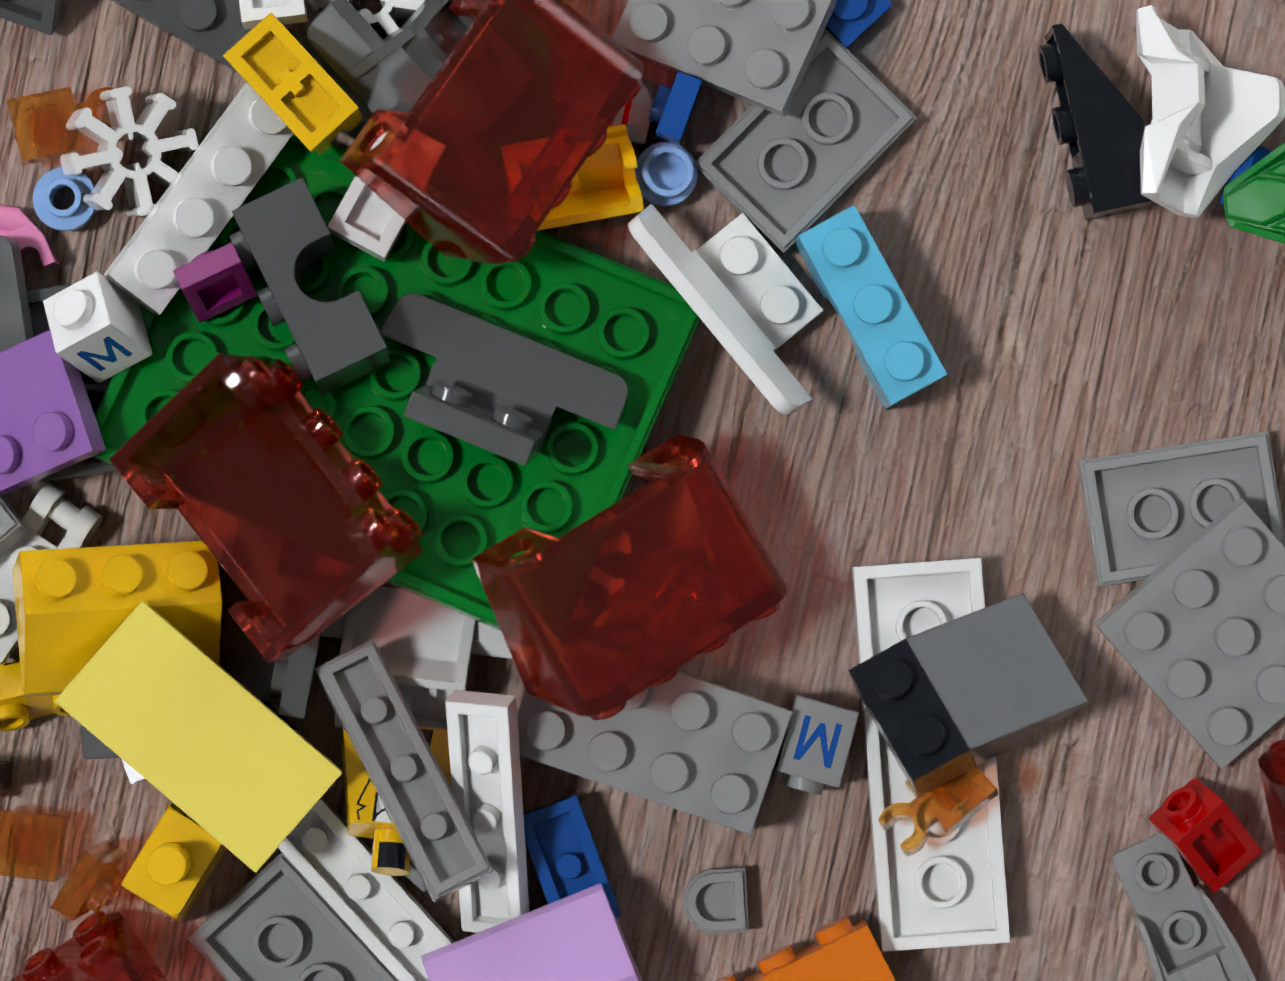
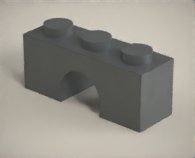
[229,178,392,396]

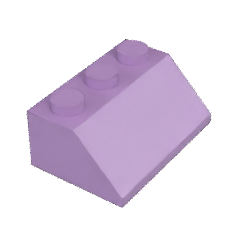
[421,883,643,981]

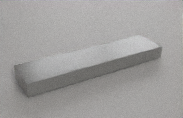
[315,639,493,902]

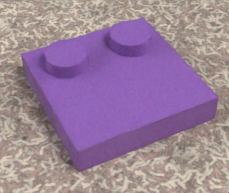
[0,330,106,496]

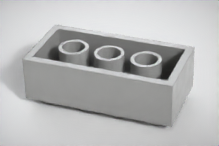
[517,632,792,835]

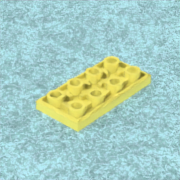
[55,601,343,873]

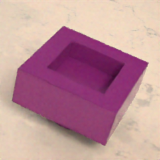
[173,243,258,323]

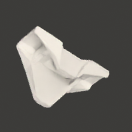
[1136,5,1285,218]

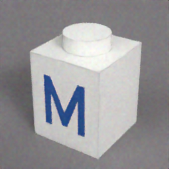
[43,271,153,383]

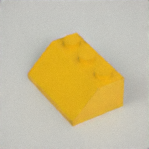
[12,540,222,697]

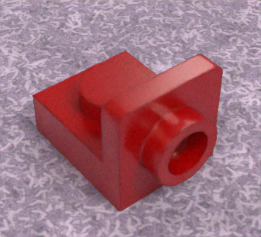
[1149,778,1263,893]

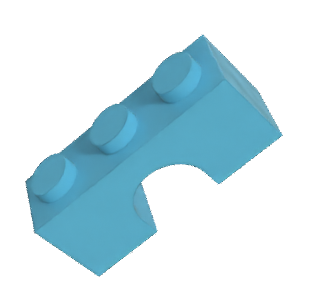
[794,205,948,410]

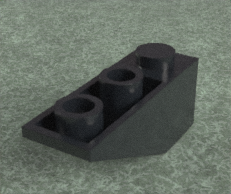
[1038,24,1159,221]

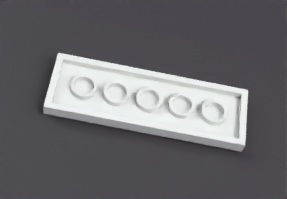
[852,558,1010,952]

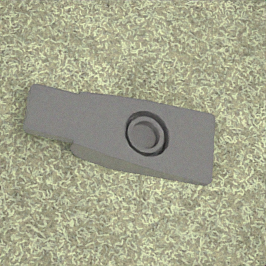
[1111,832,1257,981]

